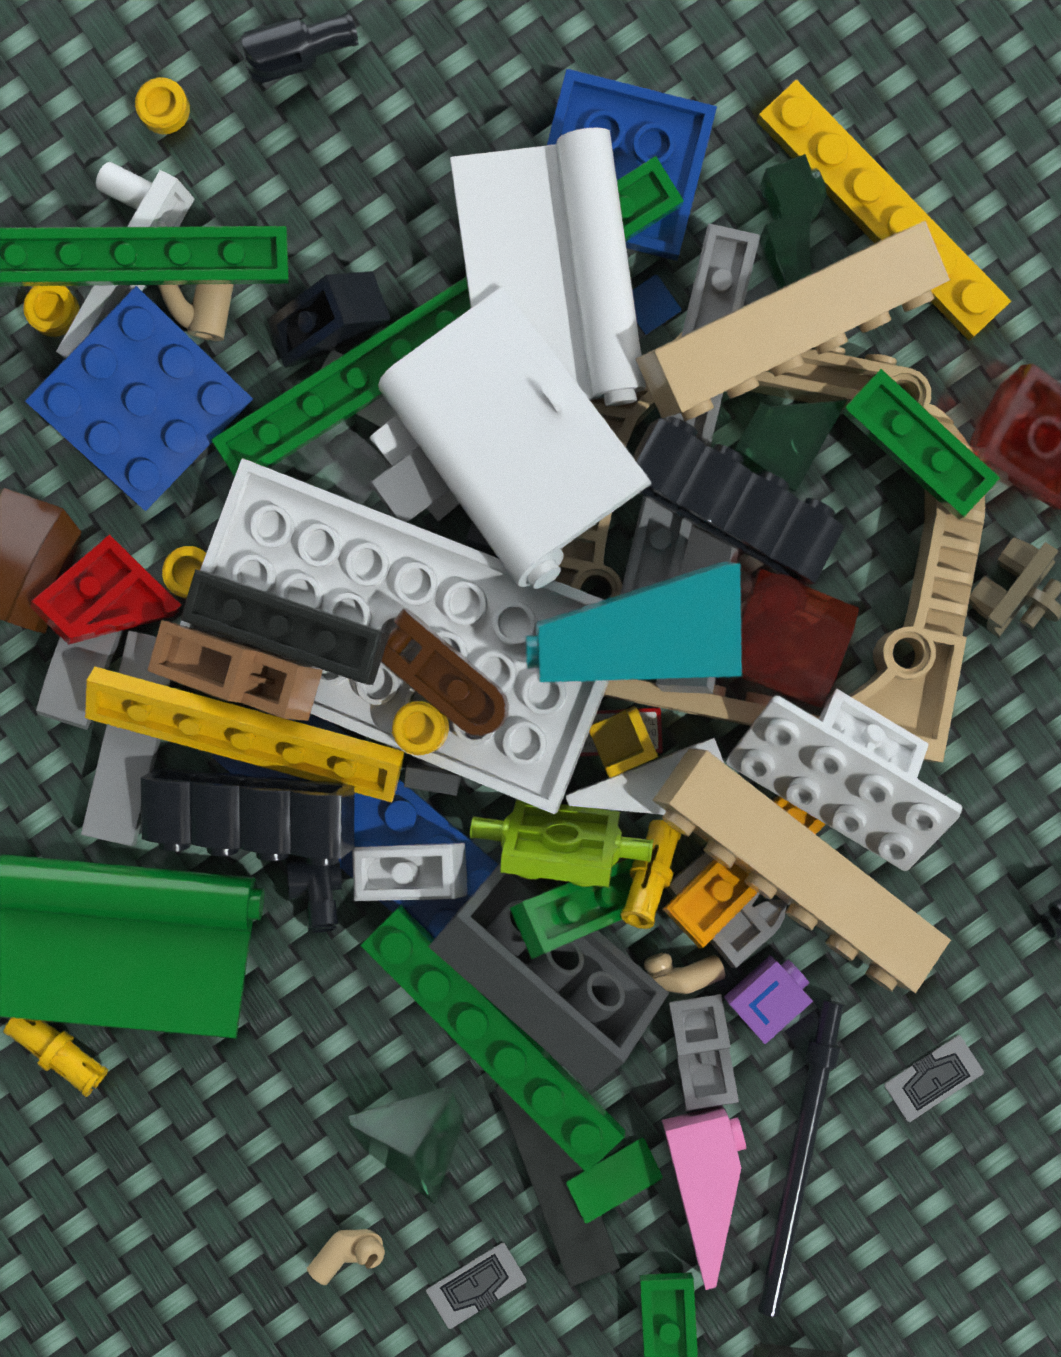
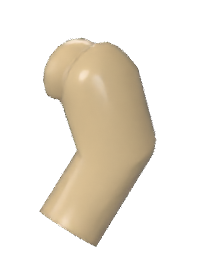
[644,953,725,994]
[307,1229,385,1285]

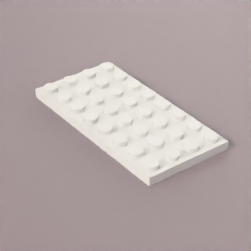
[180,458,609,814]

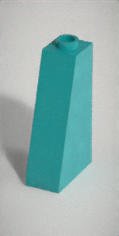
[525,562,742,683]

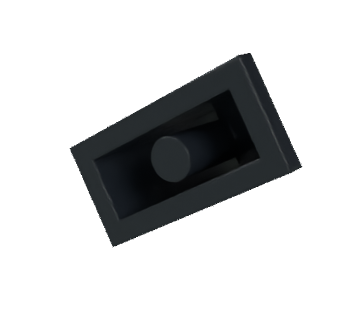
[267,271,391,367]

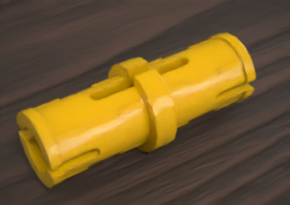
[621,820,681,929]
[3,1018,108,1097]

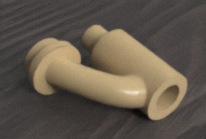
[158,284,234,341]

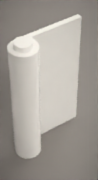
[450,128,646,406]
[378,286,651,589]

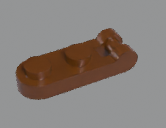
[381,608,509,736]

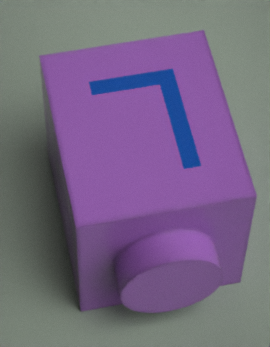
[724,955,813,1044]

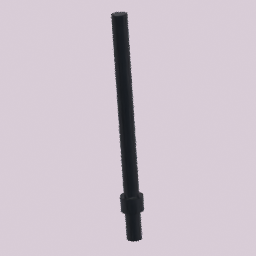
[758,1000,844,1317]

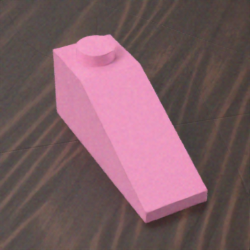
[662,1105,746,1290]

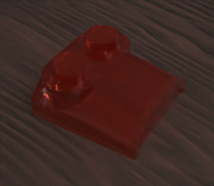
[969,364,1061,510]
[738,568,859,708]

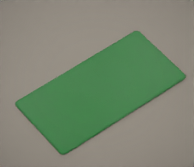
[566,1138,663,1223]

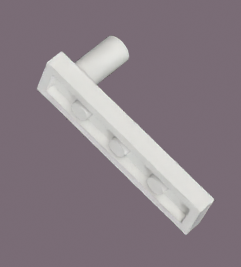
[56,162,194,358]

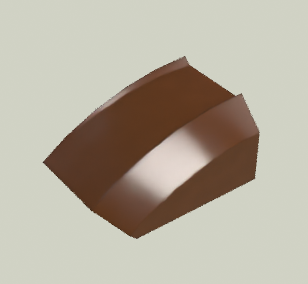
[0,488,81,634]

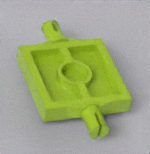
[470,799,653,887]

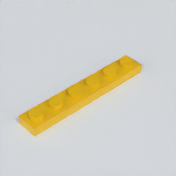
[757,80,1011,341]
[85,666,405,803]

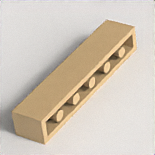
[635,221,950,421]
[652,748,951,993]

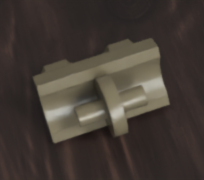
[969,537,1061,638]

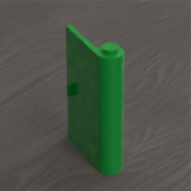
[0,854,265,1039]

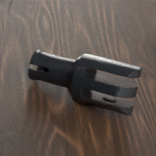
[241,12,359,84]

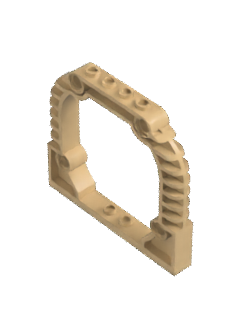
[554,331,985,762]

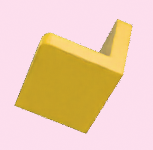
[589,706,658,778]

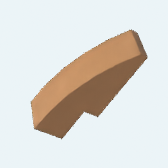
[147,620,323,721]

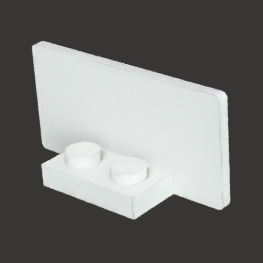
[726,688,962,871]

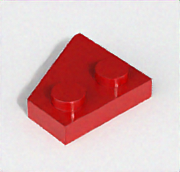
[31,534,181,645]

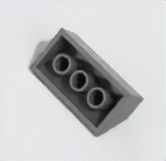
[428,862,669,1090]

